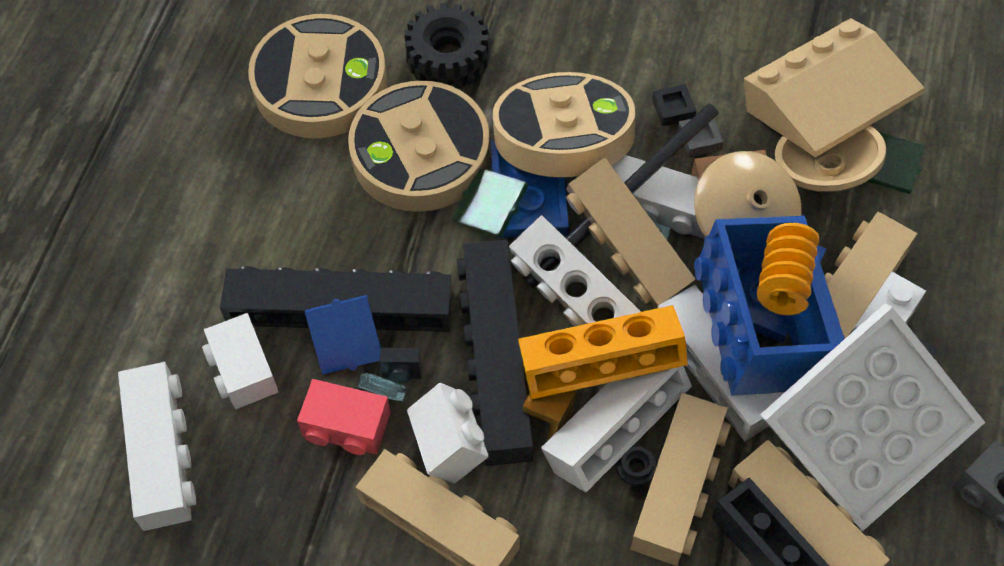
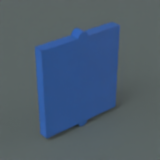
[305,295,381,375]

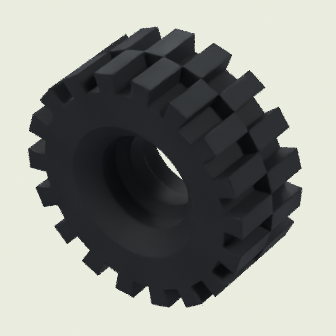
[404,3,490,89]

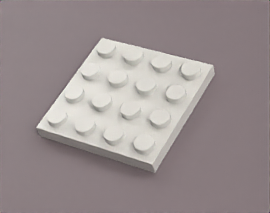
[760,303,985,531]

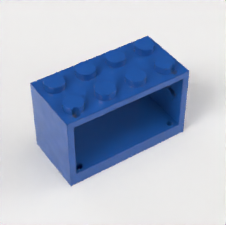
[694,216,845,396]

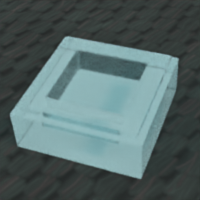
[357,373,407,401]

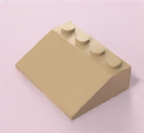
[744,18,925,157]

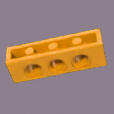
[518,305,688,400]

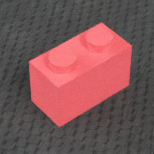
[297,379,391,455]

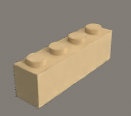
[566,158,695,308]
[825,212,918,338]
[630,393,731,566]
[728,440,890,566]
[355,449,520,566]

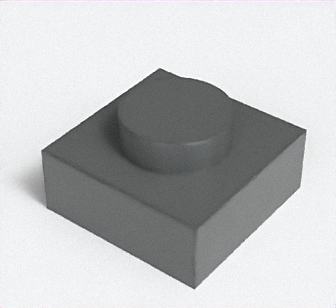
[678,119,724,157]

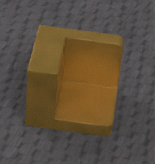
[523,390,577,441]

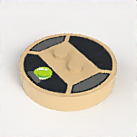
[248,14,387,138]
[493,72,635,177]
[348,81,490,212]

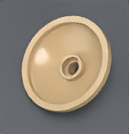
[775,126,886,192]
[694,151,802,237]

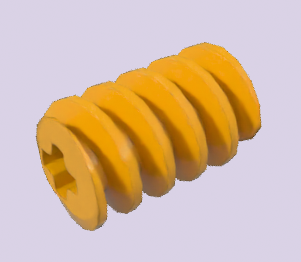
[757,223,819,315]

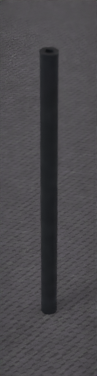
[522,103,719,288]

